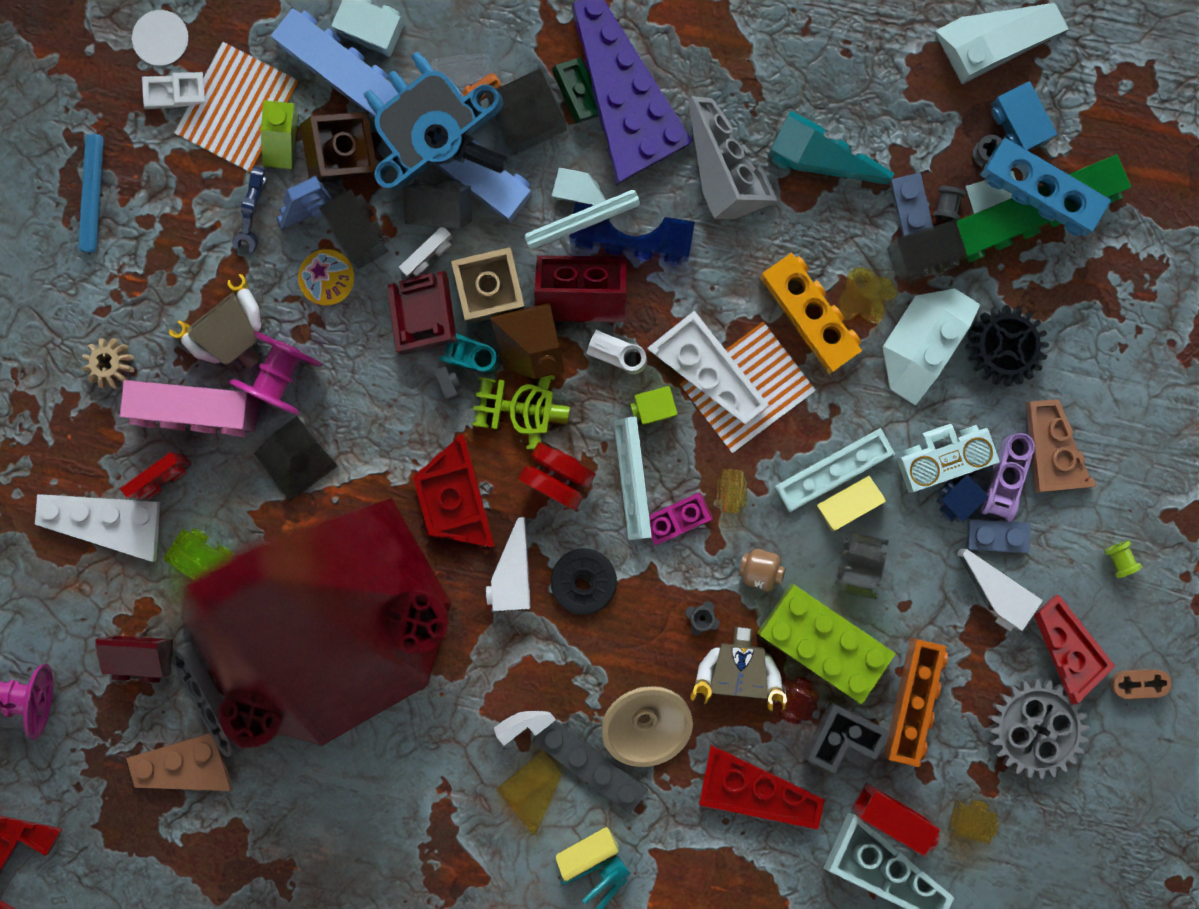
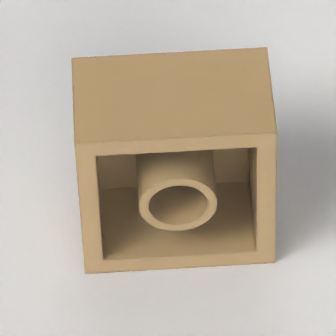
[451,247,525,324]

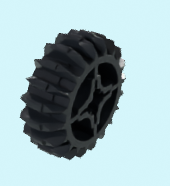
[965,305,1049,387]

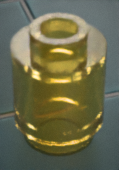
[716,469,748,514]

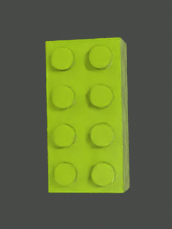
[757,583,896,704]

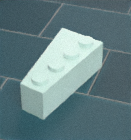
[823,813,954,909]

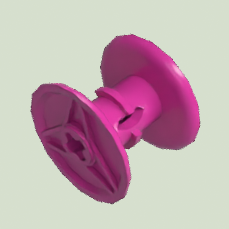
[229,330,323,416]
[0,663,53,740]

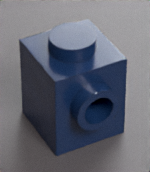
[936,475,989,522]

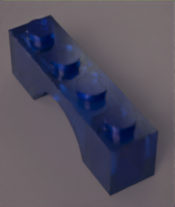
[569,202,695,265]

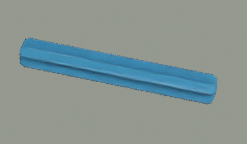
[78,134,104,253]

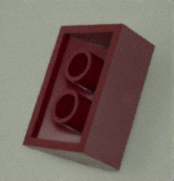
[534,255,626,323]

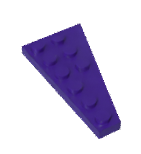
[571,0,692,186]

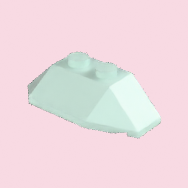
[882,288,980,405]

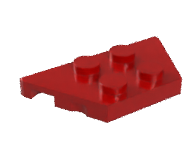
[413,434,495,547]

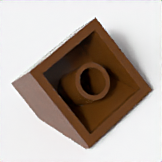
[300,112,377,183]

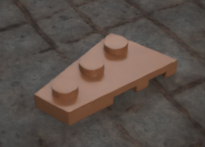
[1025,399,1097,493]
[126,733,233,791]

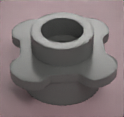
[685,601,720,635]

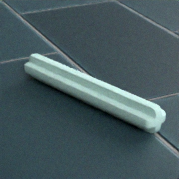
[525,190,640,250]

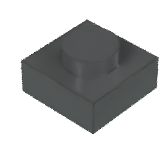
[434,367,462,401]

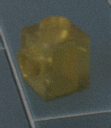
[948,799,999,844]

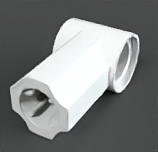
[586,330,647,374]

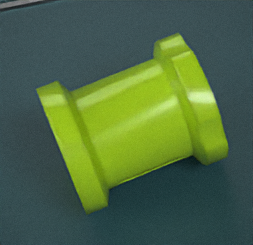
[1104,540,1143,579]

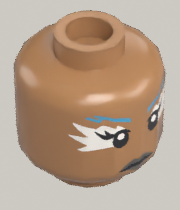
[739,548,786,592]

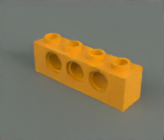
[759,252,862,374]

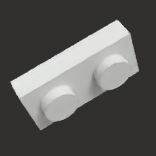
[399,225,452,278]

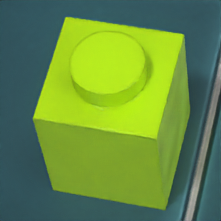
[630,385,678,426]

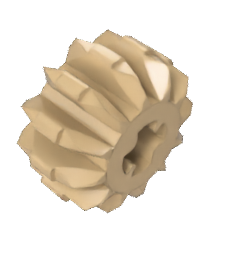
[81,338,135,389]

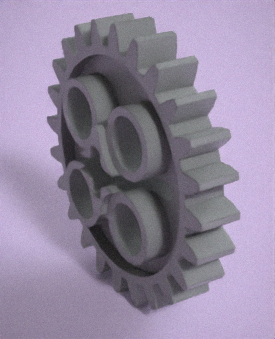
[987,679,1090,779]

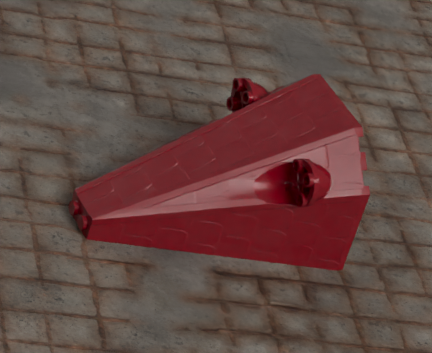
[181,498,451,748]

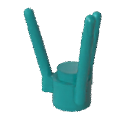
[561,855,631,909]

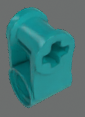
[439,333,500,374]

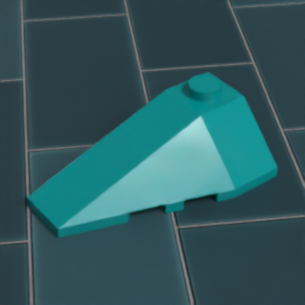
[768,110,895,185]

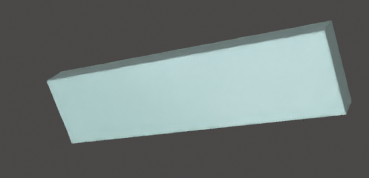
[614,417,652,540]
[774,428,895,512]

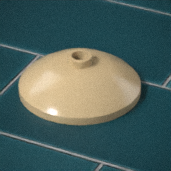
[601,687,693,767]

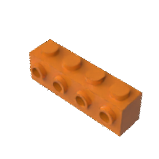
[884,637,948,767]

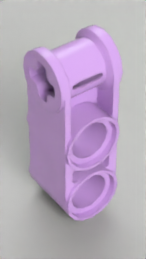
[981,433,1035,522]

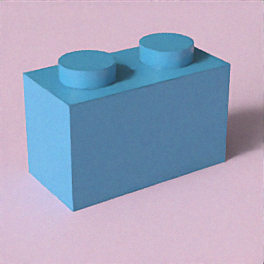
[991,81,1058,151]

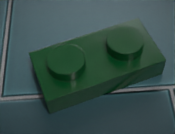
[551,58,598,124]

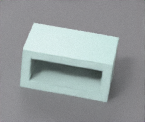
[331,0,404,57]

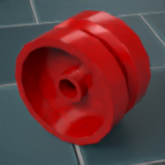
[518,442,596,511]

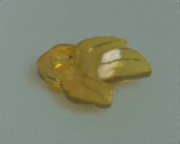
[839,267,898,324]

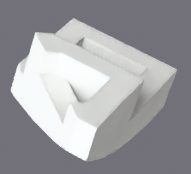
[494,711,556,746]

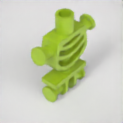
[471,375,570,449]

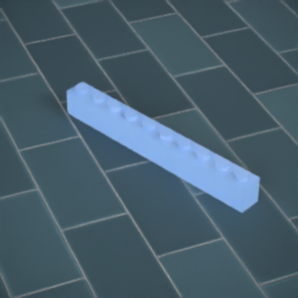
[271,8,532,223]

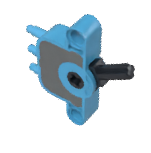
[364,52,508,190]

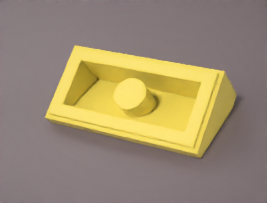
[817,476,886,531]
[556,827,618,881]

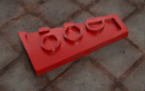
[698,744,824,830]

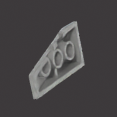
[688,96,778,219]

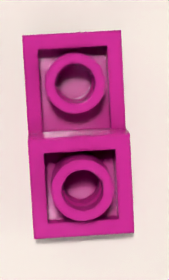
[649,492,713,546]

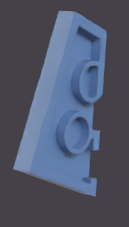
[277,176,335,230]

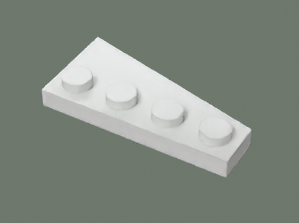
[647,311,769,424]
[35,494,160,562]

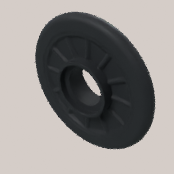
[551,548,617,615]

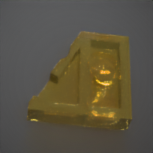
[496,750,562,835]

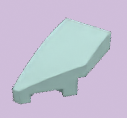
[552,168,606,207]

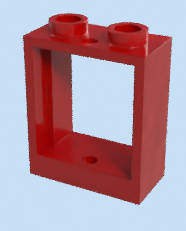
[851,782,941,857]

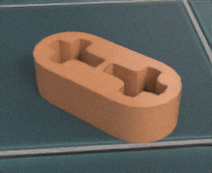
[1110,669,1172,699]

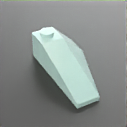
[935,3,1069,84]

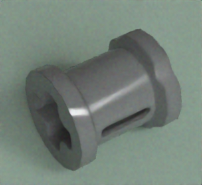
[972,135,1002,167]
[933,186,966,222]

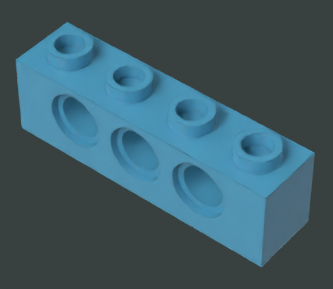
[980,138,1111,237]

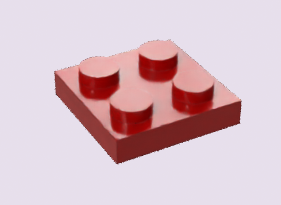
[120,452,192,501]

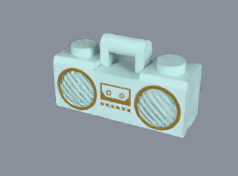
[897,423,1000,493]

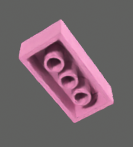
[120,380,259,437]

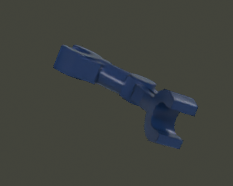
[232,167,267,253]

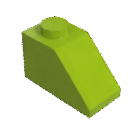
[261,100,299,170]

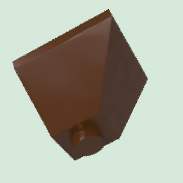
[490,303,565,379]

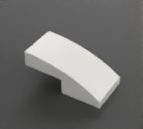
[142,72,205,109]

